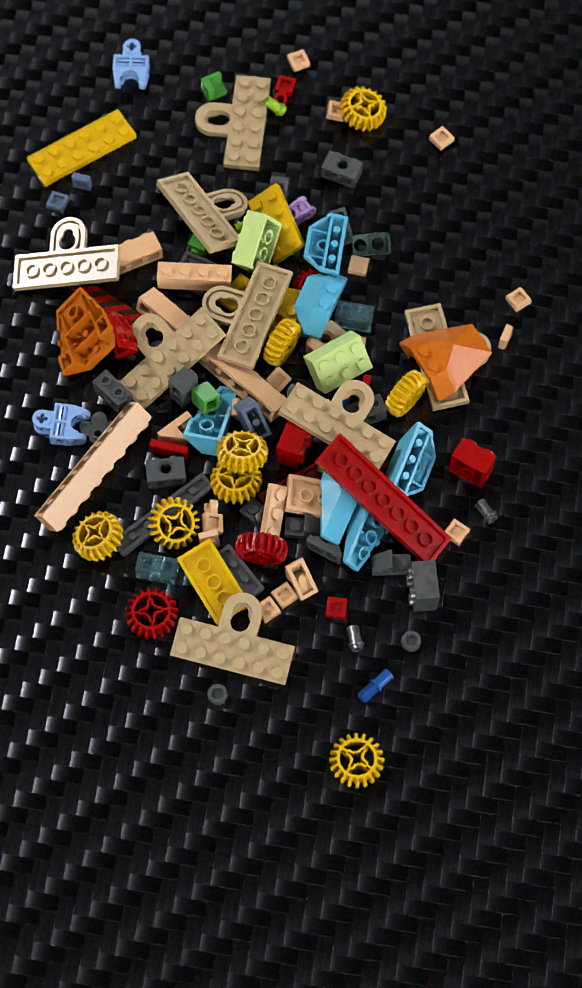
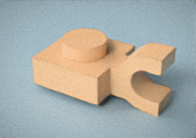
[202,499,223,535]

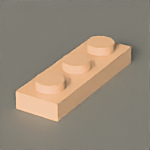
[260,483,288,537]

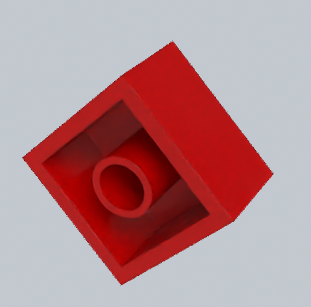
[276,420,313,470]
[448,438,496,489]

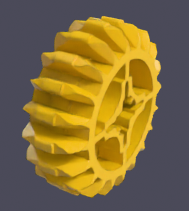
[339,86,387,132]
[263,318,301,367]
[385,370,428,418]
[216,430,268,474]
[210,463,262,505]
[148,497,200,549]
[72,511,124,562]
[329,733,384,788]

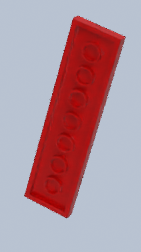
[314,433,452,561]

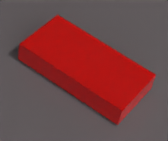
[150,438,189,460]

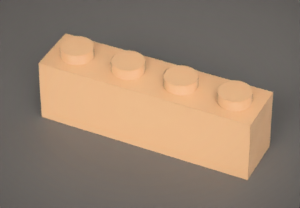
[96,231,163,284]
[157,262,232,291]

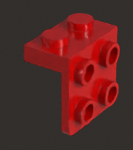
[108,311,139,360]

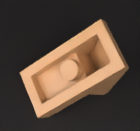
[157,411,192,445]
[285,557,319,601]

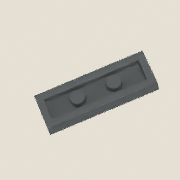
[218,544,264,597]

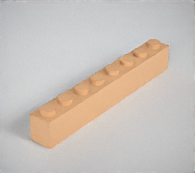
[34,402,152,532]

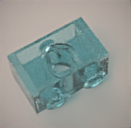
[335,300,375,333]
[135,552,179,585]

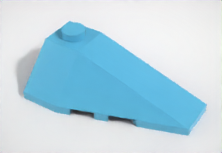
[183,386,237,456]
[320,471,357,545]
[343,502,389,571]

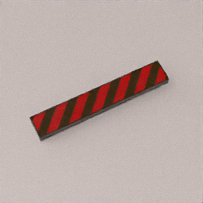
[62,283,142,324]

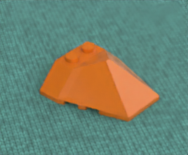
[56,287,115,376]
[399,324,492,402]

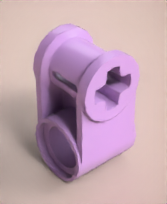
[288,196,316,225]

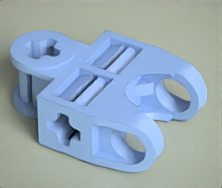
[113,39,150,89]
[32,403,91,446]

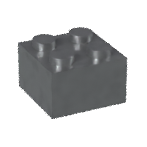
[406,560,440,612]

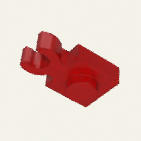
[274,75,296,106]

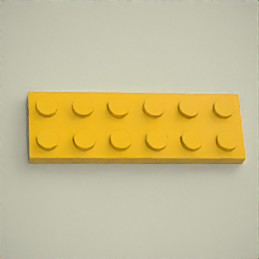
[26,109,136,187]

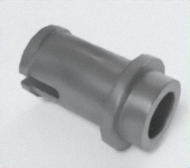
[475,499,498,524]
[347,625,364,652]

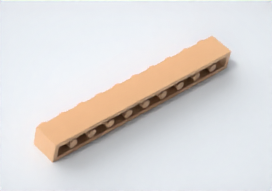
[136,287,287,423]

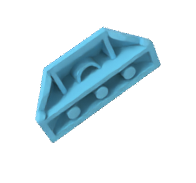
[303,213,348,276]
[294,273,348,340]
[386,421,436,496]

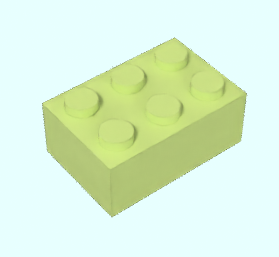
[231,210,282,273]
[303,330,373,394]

